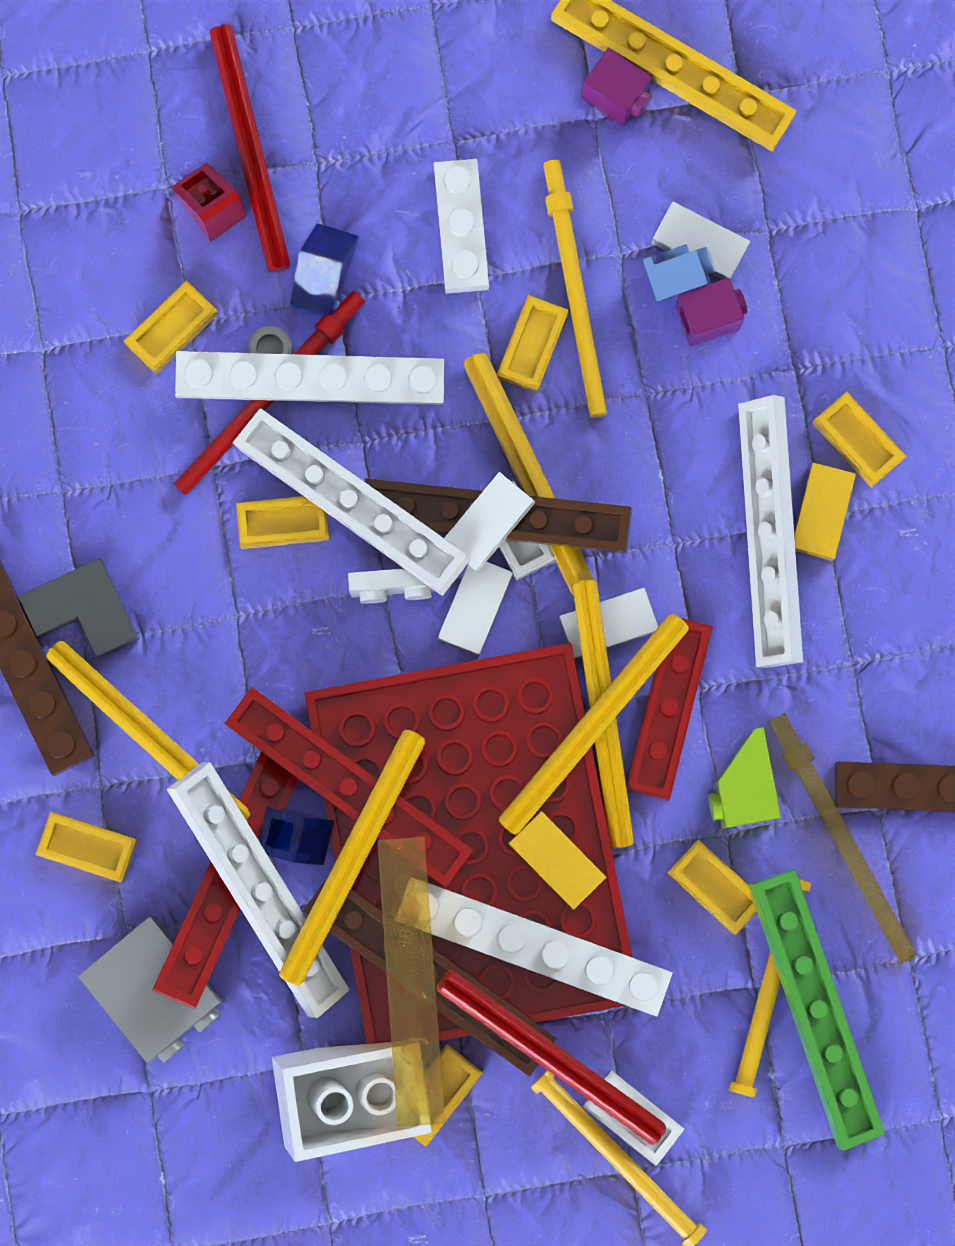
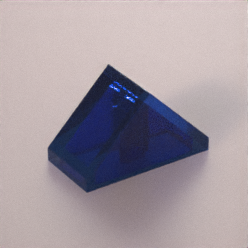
[290,223,359,316]

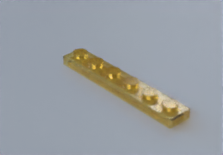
[378,837,445,1127]

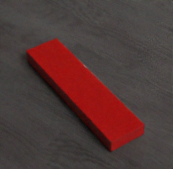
[626,618,713,801]

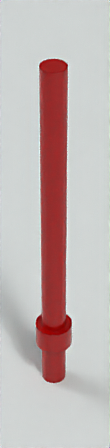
[173,291,366,495]

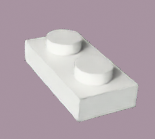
[348,569,435,604]

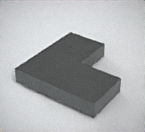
[18,558,139,659]

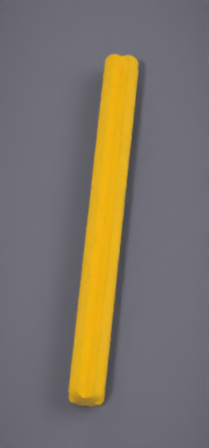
[463,353,593,595]
[572,579,634,848]
[499,613,689,835]
[46,641,250,821]
[279,729,425,986]

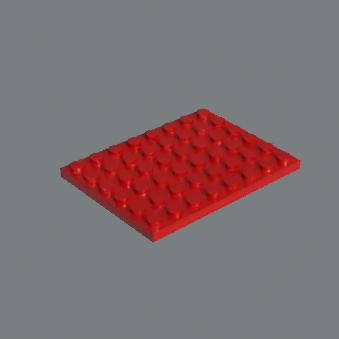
[304,643,633,1045]

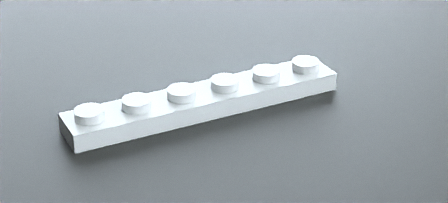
[175,351,444,405]
[738,395,803,668]
[233,408,470,596]
[167,762,350,1019]
[395,877,673,1017]

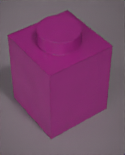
[581,47,652,127]
[675,277,748,347]

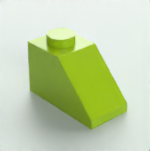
[708,727,781,829]

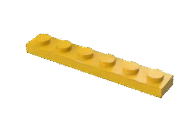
[551,0,797,152]

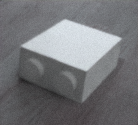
[77,916,225,1063]

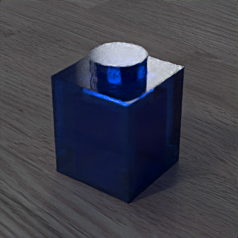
[259,807,334,865]

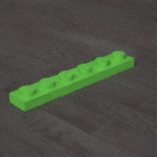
[748,869,885,1151]

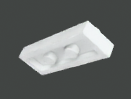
[434,159,489,294]

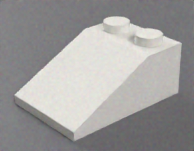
[272,1040,432,1162]

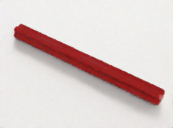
[210,24,290,273]
[436,969,666,1145]

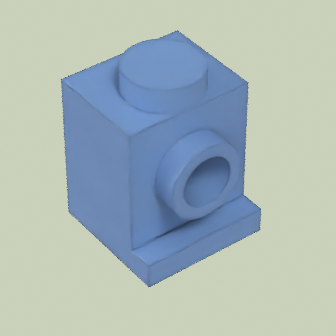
[643,244,715,301]

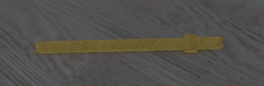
[769,713,916,963]

